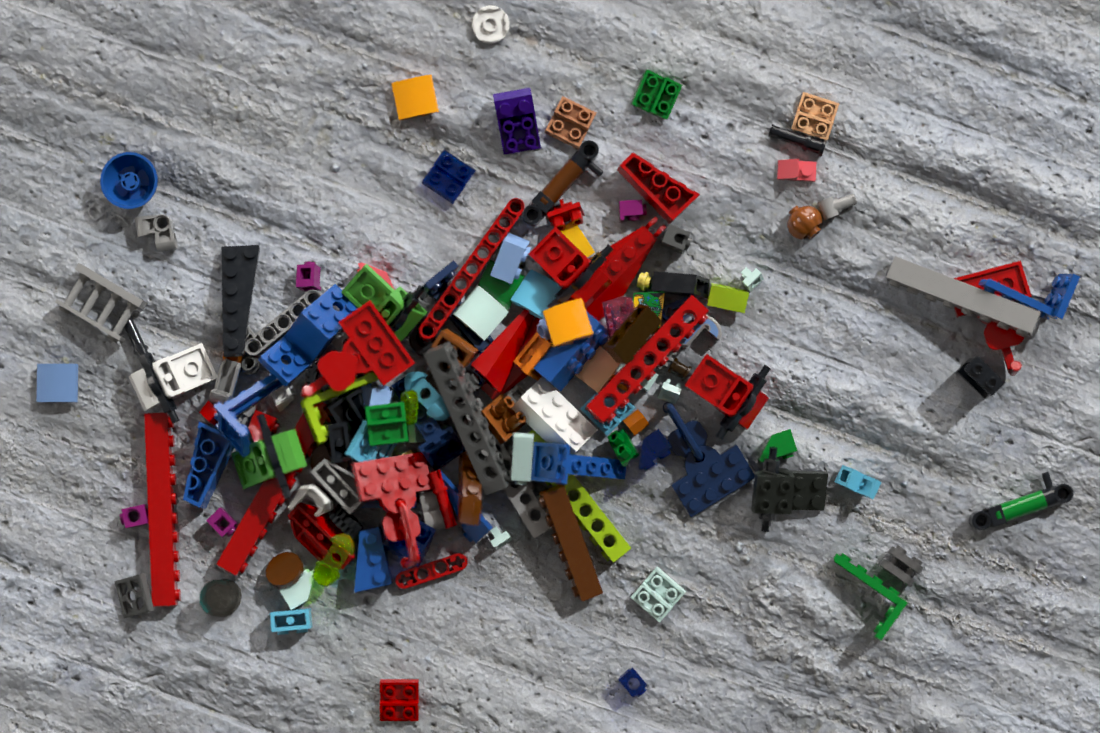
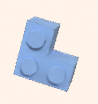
[490,233,531,284]
[361,383,394,406]

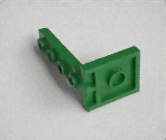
[834,553,908,641]

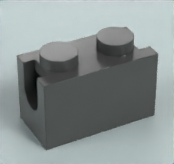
[660,224,692,254]

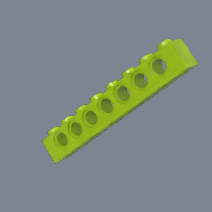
[527,430,631,563]

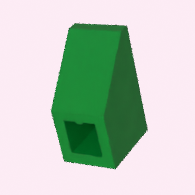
[758,429,798,463]

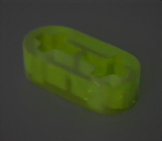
[400,390,418,426]

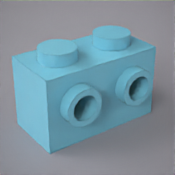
[270,608,313,635]

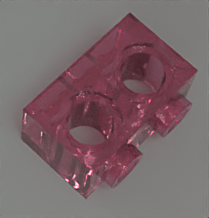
[602,296,635,339]

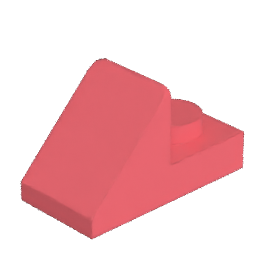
[777,159,817,182]

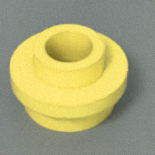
[637,272,652,291]

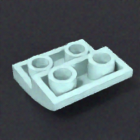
[453,285,509,341]
[630,566,686,623]

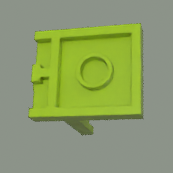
[300,371,378,446]

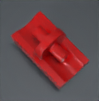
[547,199,585,231]

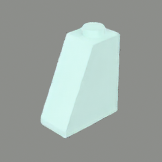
[511,433,534,485]

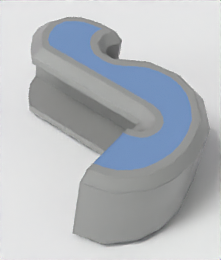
[675,315,722,348]
[209,359,242,404]

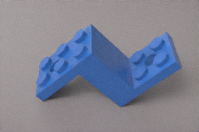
[258,284,358,387]

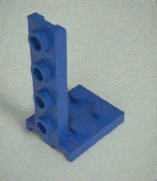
[978,274,1080,319]
[214,373,283,457]
[531,442,626,484]

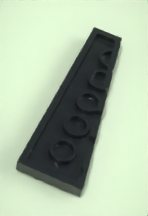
[221,245,260,357]

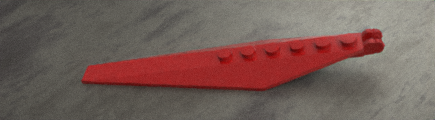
[481,216,667,400]

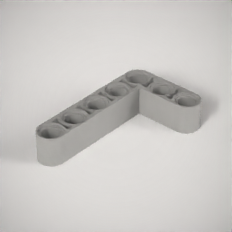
[220,290,322,357]

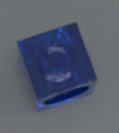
[617,666,647,697]

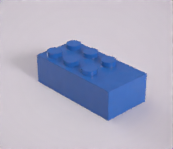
[534,311,610,391]

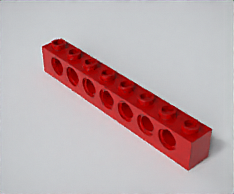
[586,295,709,425]

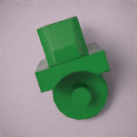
[607,429,639,467]

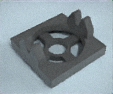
[114,573,154,618]

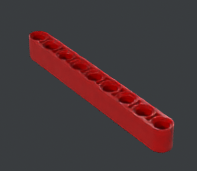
[419,198,524,342]

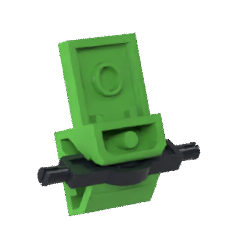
[341,264,428,341]
[231,414,307,499]

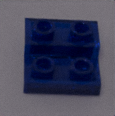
[422,149,476,204]

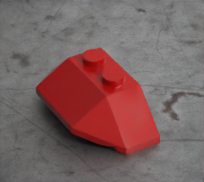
[287,503,355,570]

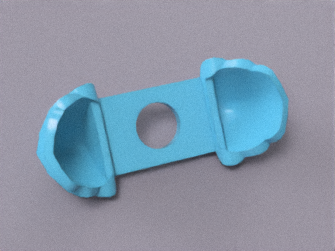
[404,371,451,421]

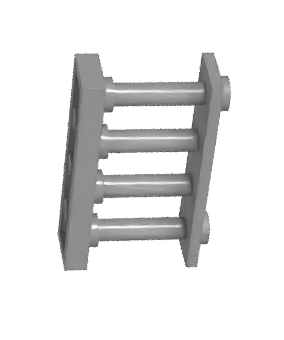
[55,263,148,343]

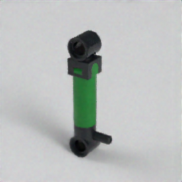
[969,472,1074,530]

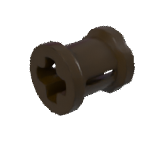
[667,358,692,382]

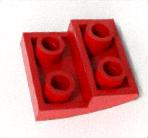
[380,679,419,721]

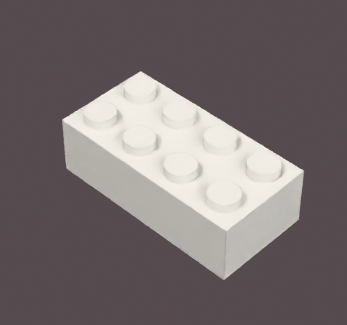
[512,376,597,455]

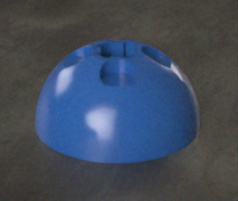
[100,152,158,209]

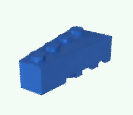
[183,422,235,509]

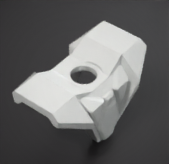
[288,485,334,517]

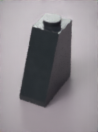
[650,271,710,299]

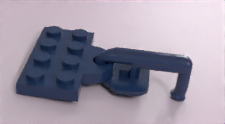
[663,402,755,517]

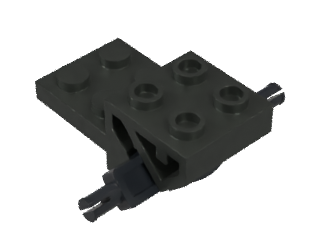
[751,446,828,532]

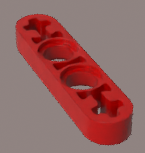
[395,553,468,589]

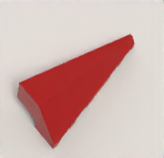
[471,309,534,394]

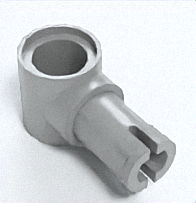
[817,194,857,221]

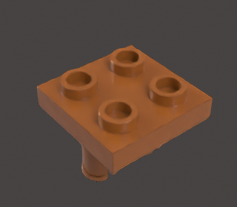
[480,393,526,444]

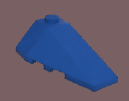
[441,471,493,543]

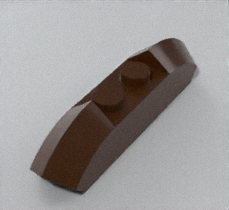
[458,451,482,526]

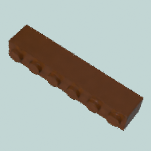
[538,484,603,602]

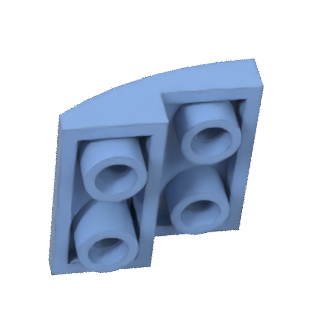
[36,364,78,402]

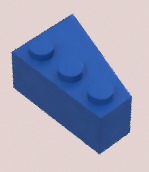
[354,527,393,593]

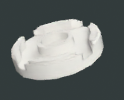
[472,5,510,44]

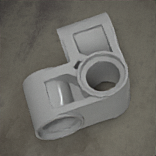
[134,214,177,252]

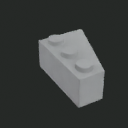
[311,459,368,516]

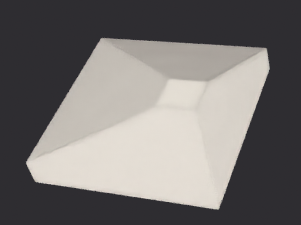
[271,385,294,412]

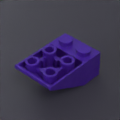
[493,87,541,155]

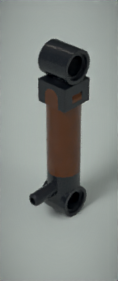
[523,140,603,226]

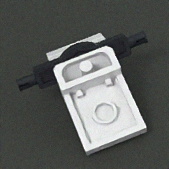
[129,342,217,424]

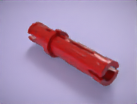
[428,470,457,529]

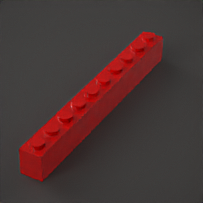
[216,402,331,576]
[144,412,181,607]

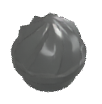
[241,356,260,375]

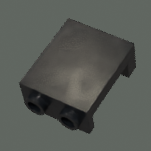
[956,355,1005,398]

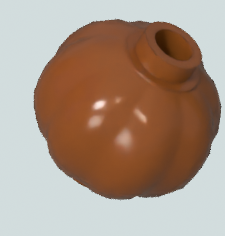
[787,206,822,240]

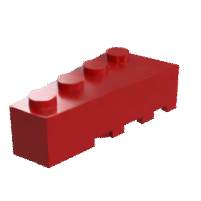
[617,152,700,224]

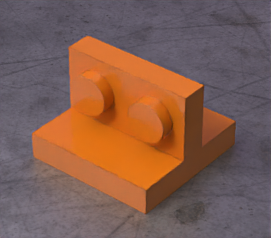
[513,332,553,381]

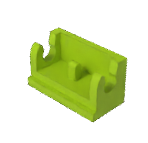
[707,283,749,313]

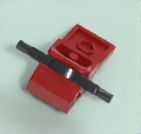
[529,227,614,310]
[684,354,771,440]

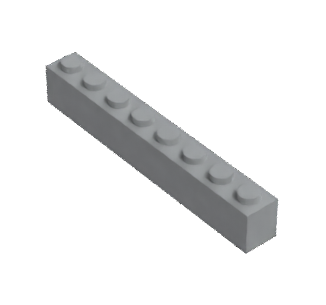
[886,256,1041,337]

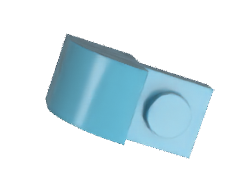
[834,465,881,500]

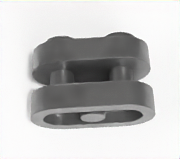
[879,545,924,587]

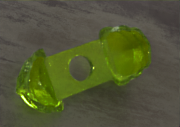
[313,534,354,587]

